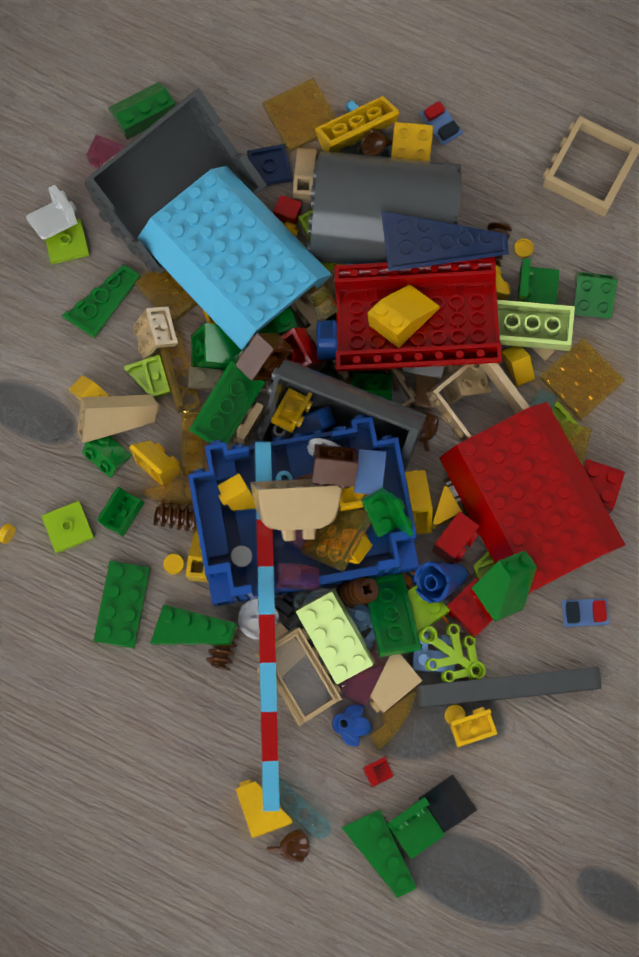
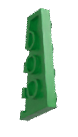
[62,265,141,339]
[150,604,238,645]
[342,809,417,898]

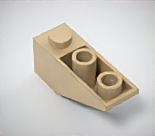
[293,148,317,204]

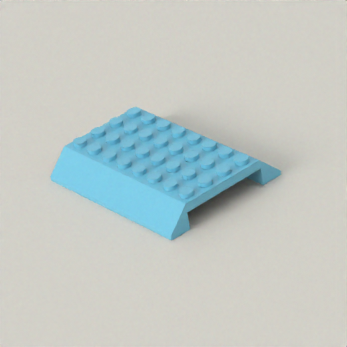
[137,166,332,351]

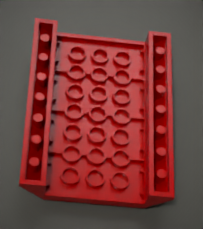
[335,257,502,371]
[439,402,625,595]

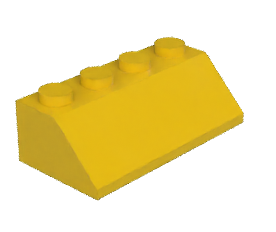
[315,96,400,153]

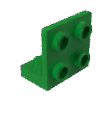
[517,258,559,305]
[573,271,618,319]
[360,488,414,537]
[387,797,445,859]

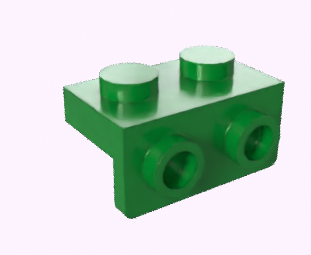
[82,436,131,478]
[97,487,145,537]

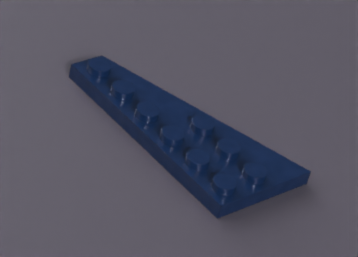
[381,210,509,271]

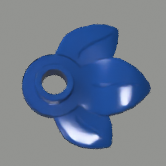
[332,704,373,746]

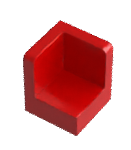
[273,195,302,224]
[362,756,394,788]

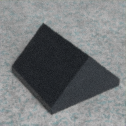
[418,774,477,833]

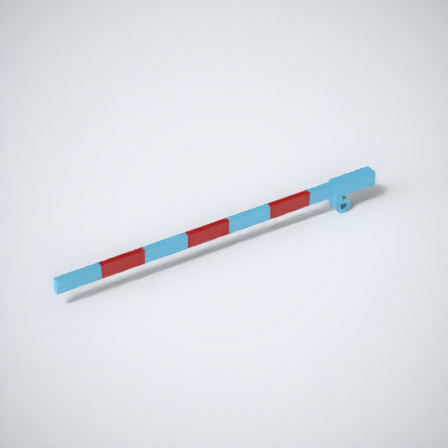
[254,442,293,811]

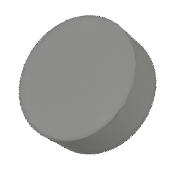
[230,546,252,568]

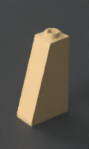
[77,394,159,443]

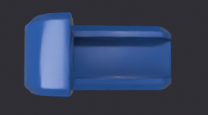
[317,320,337,360]
[293,406,336,436]

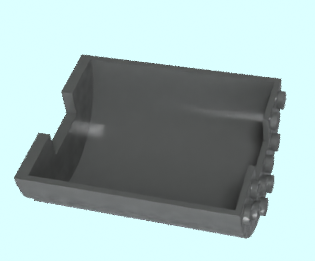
[84,88,267,274]
[307,151,462,264]
[256,360,426,472]

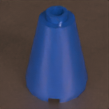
[414,561,468,603]

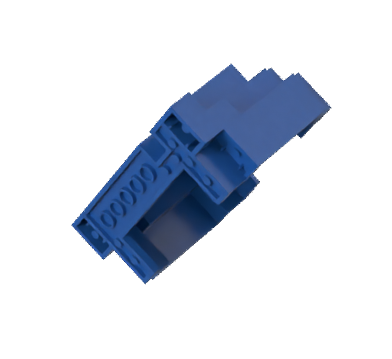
[188,415,419,607]

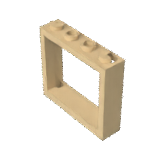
[542,116,639,217]
[426,363,530,442]

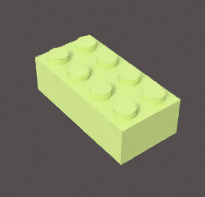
[497,300,575,351]
[295,588,375,684]

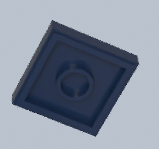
[247,144,292,186]

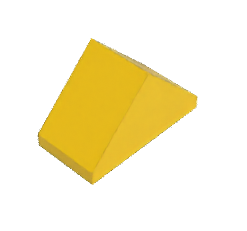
[501,346,535,387]
[432,486,462,529]

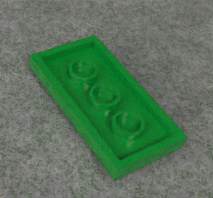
[188,361,265,445]
[93,561,151,649]
[367,573,421,657]

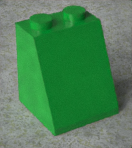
[191,323,247,370]
[472,551,537,622]

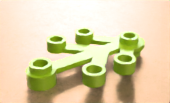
[419,624,486,683]

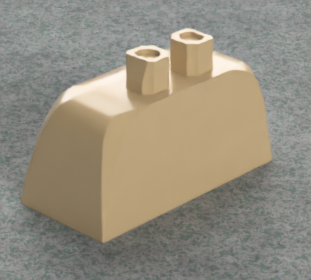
[250,479,342,541]

